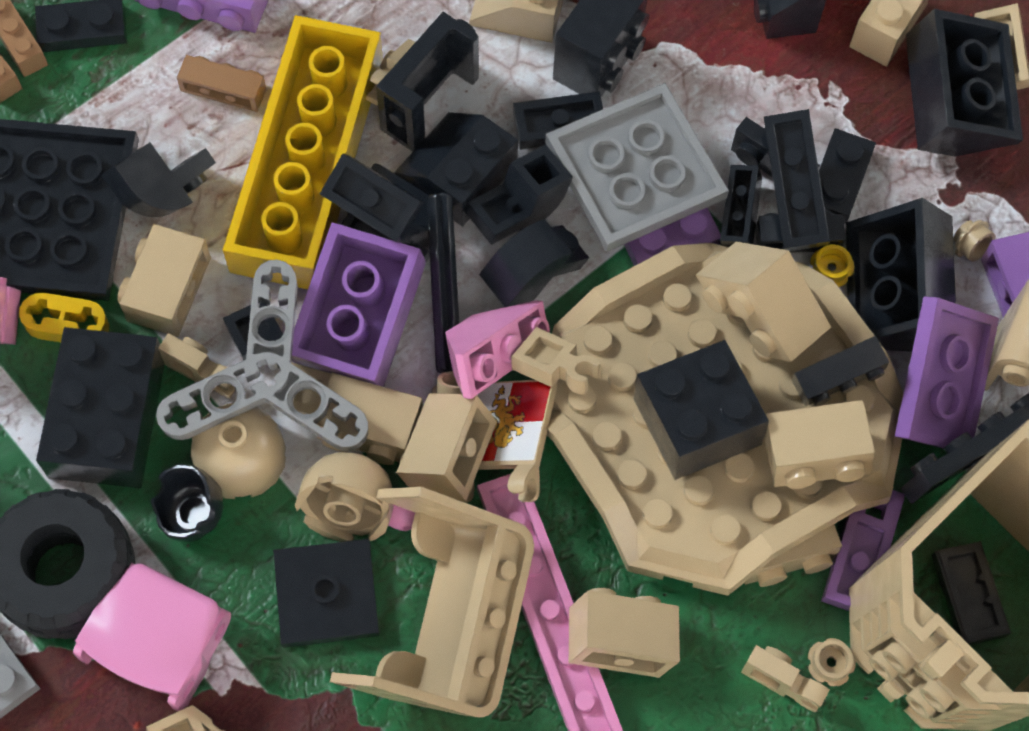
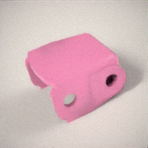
[73,563,231,711]

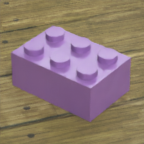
[292,222,426,387]

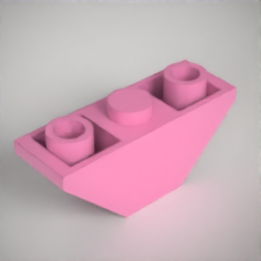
[445,300,550,399]

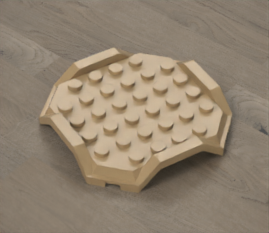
[547,243,903,596]

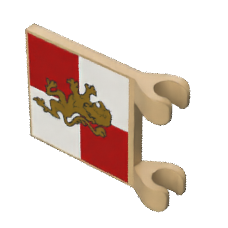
[462,380,558,503]

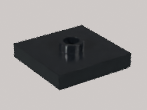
[273,539,380,648]

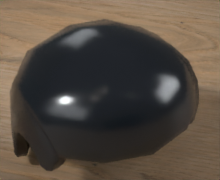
[151,464,224,542]

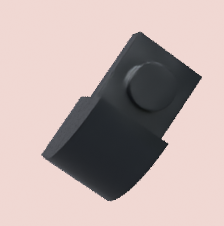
[101,142,216,217]
[465,144,573,245]
[479,219,590,307]

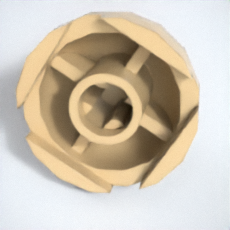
[191,402,286,499]
[295,452,394,542]

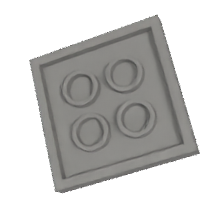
[545,83,729,252]

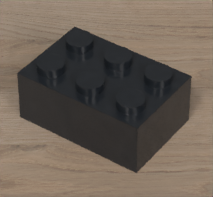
[36,327,165,488]

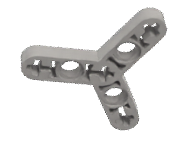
[156,260,368,451]

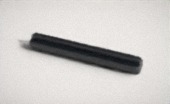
[427,193,459,373]

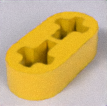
[19,293,109,343]

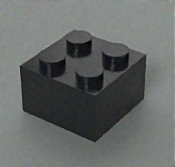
[553,0,650,97]
[634,340,769,480]

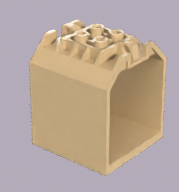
[848,420,1029,731]

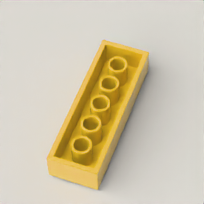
[223,15,383,289]

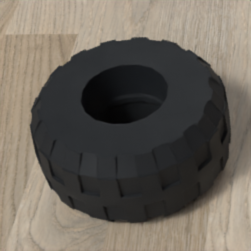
[0,489,136,640]

